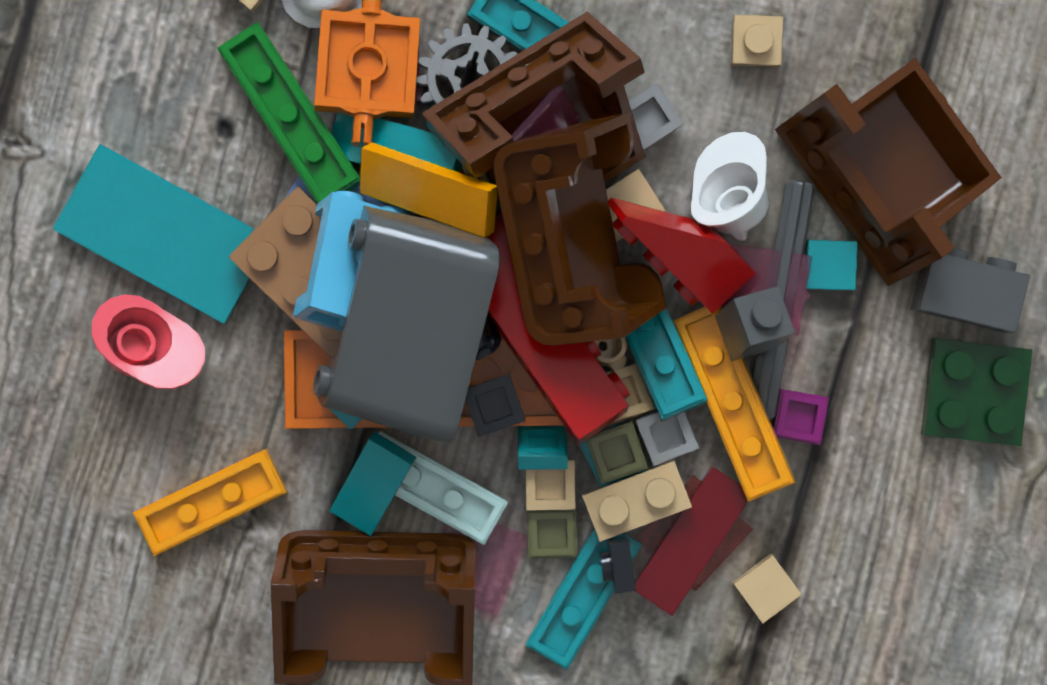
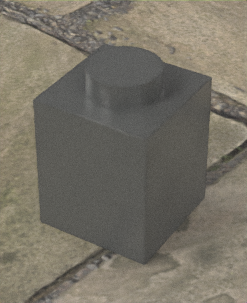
[715,286,796,362]

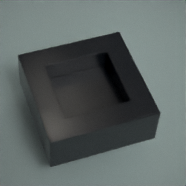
[465,374,525,437]
[599,536,636,593]

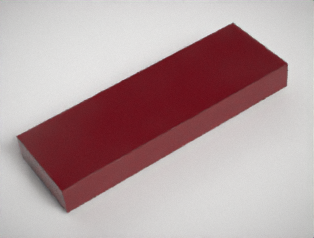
[635,466,748,616]

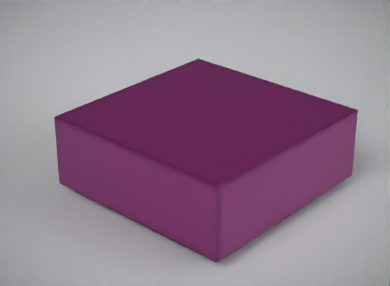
[772,389,829,445]

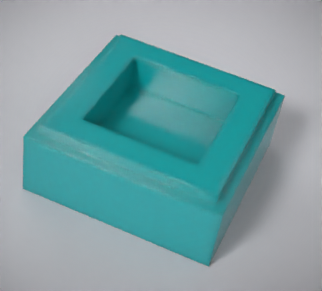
[804,240,857,291]
[518,426,568,470]

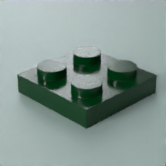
[921,338,1033,446]

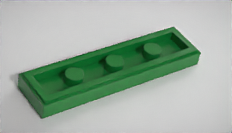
[217,21,360,203]

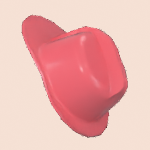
[91,294,205,389]

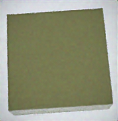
[586,421,648,484]
[527,508,577,559]

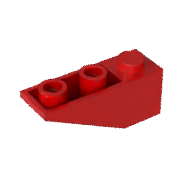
[606,197,756,314]

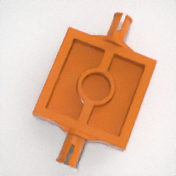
[314,0,420,147]

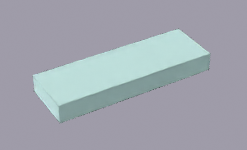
[378,431,509,545]

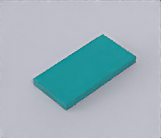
[52,143,255,324]

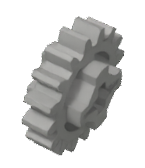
[416,23,517,105]

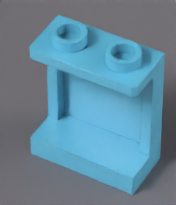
[293,191,409,332]

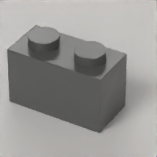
[910,247,1030,333]

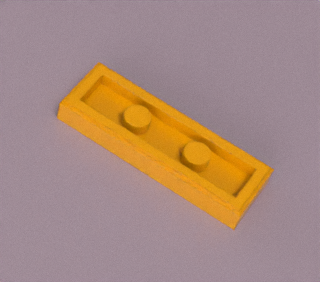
[360,142,498,238]
[133,448,288,556]

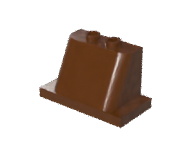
[421,11,646,198]
[775,58,1002,286]

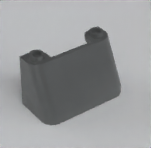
[313,206,499,443]

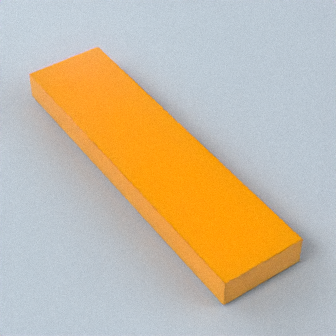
[673,306,796,502]

